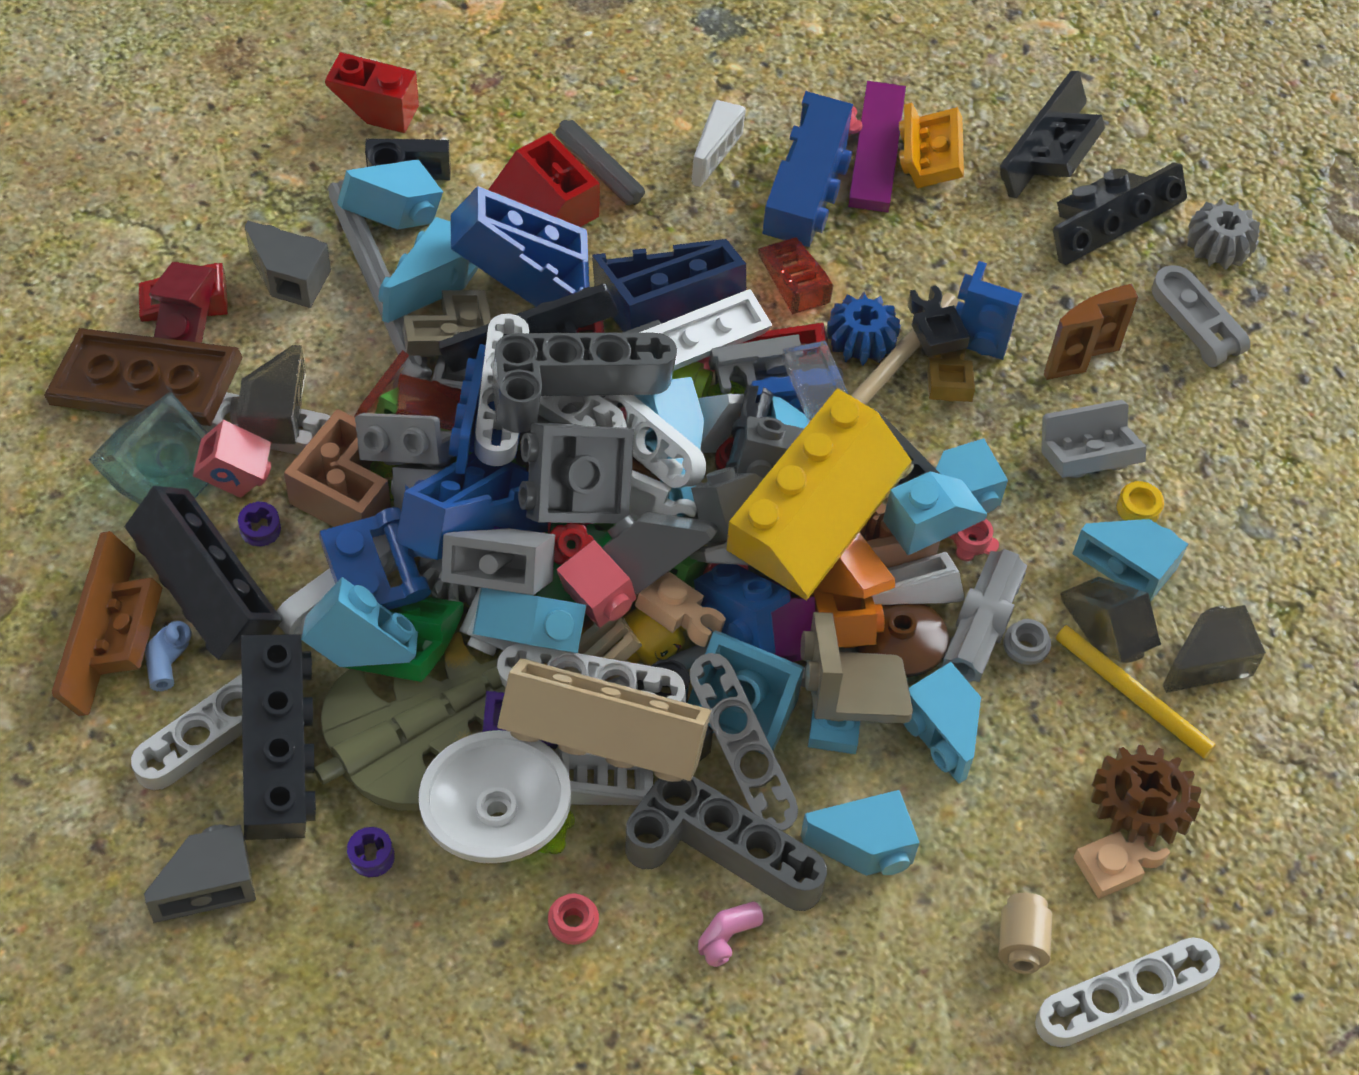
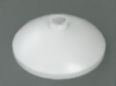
[419,730,571,863]

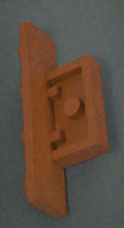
[52,531,163,716]

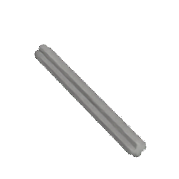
[328,180,428,368]

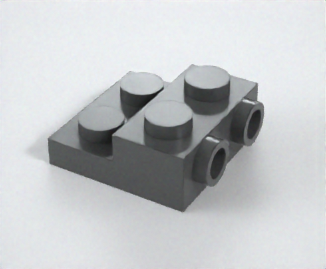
[518,423,634,524]

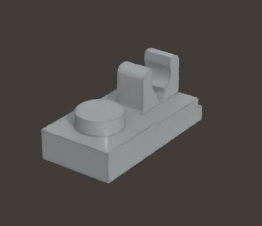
[708,334,802,394]

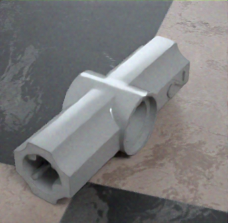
[942,549,1027,682]

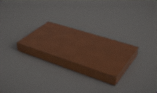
[44,328,243,426]

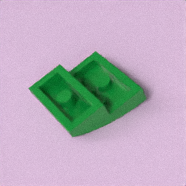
[337,597,464,682]

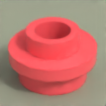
[548,893,599,945]

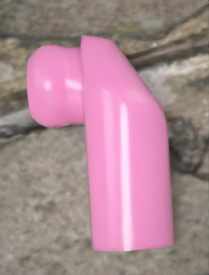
[698,901,763,967]

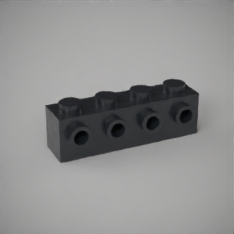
[124,486,282,660]
[241,634,316,840]

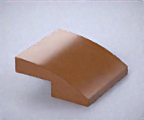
[1044,284,1138,380]

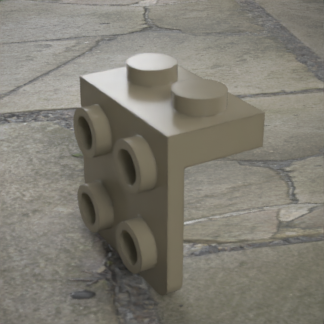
[801,612,913,724]

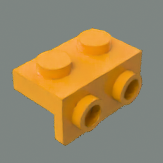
[899,102,964,189]

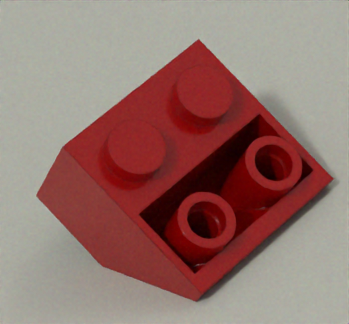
[488,132,600,227]

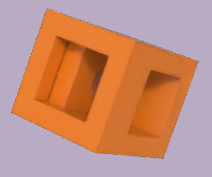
[813,590,884,648]

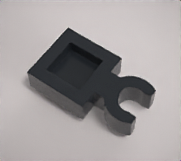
[908,285,970,357]

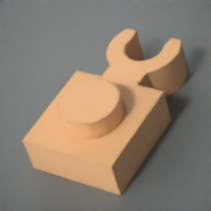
[635,571,726,647]
[1073,831,1170,899]

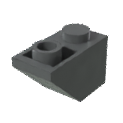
[245,220,331,308]

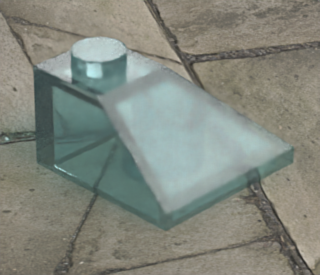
[88,392,209,505]

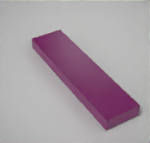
[848,80,906,213]

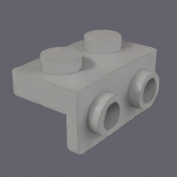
[1042,400,1146,478]
[355,413,455,467]

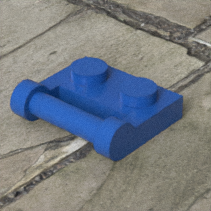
[319,507,431,610]

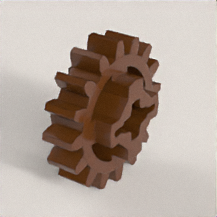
[1091,745,1201,846]

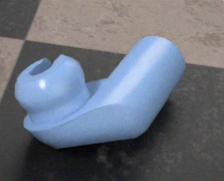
[145,621,192,691]

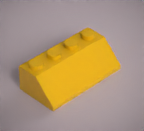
[726,388,912,601]

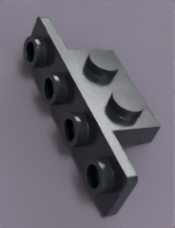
[1000,71,1105,198]
[1053,162,1187,265]
[438,283,618,372]

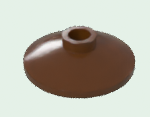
[856,604,949,678]

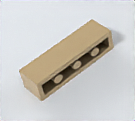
[497,658,711,782]

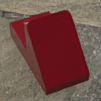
[149,262,216,343]

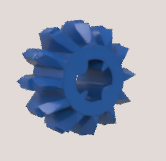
[826,292,901,366]

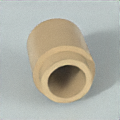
[998,893,1052,974]

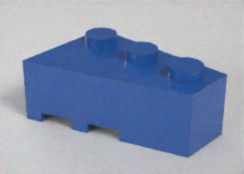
[762,91,853,247]
[451,186,590,307]
[396,452,549,560]

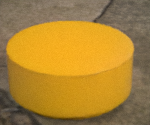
[1116,481,1164,522]

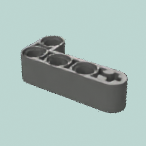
[492,332,677,433]
[625,776,827,911]

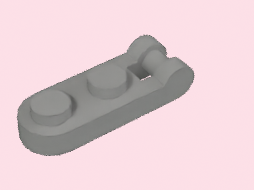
[1152,265,1251,367]

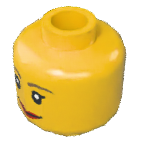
[616,607,686,666]

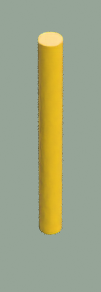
[1055,625,1216,759]

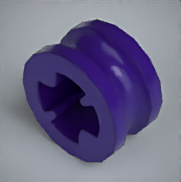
[237,501,281,547]
[347,827,395,878]

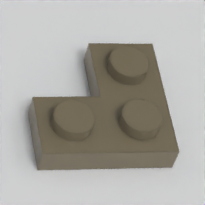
[403,290,492,357]

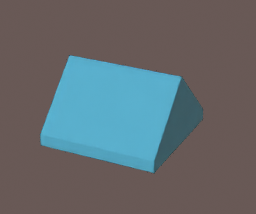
[687,630,804,754]

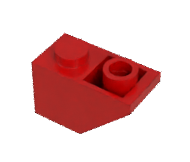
[325,52,419,134]

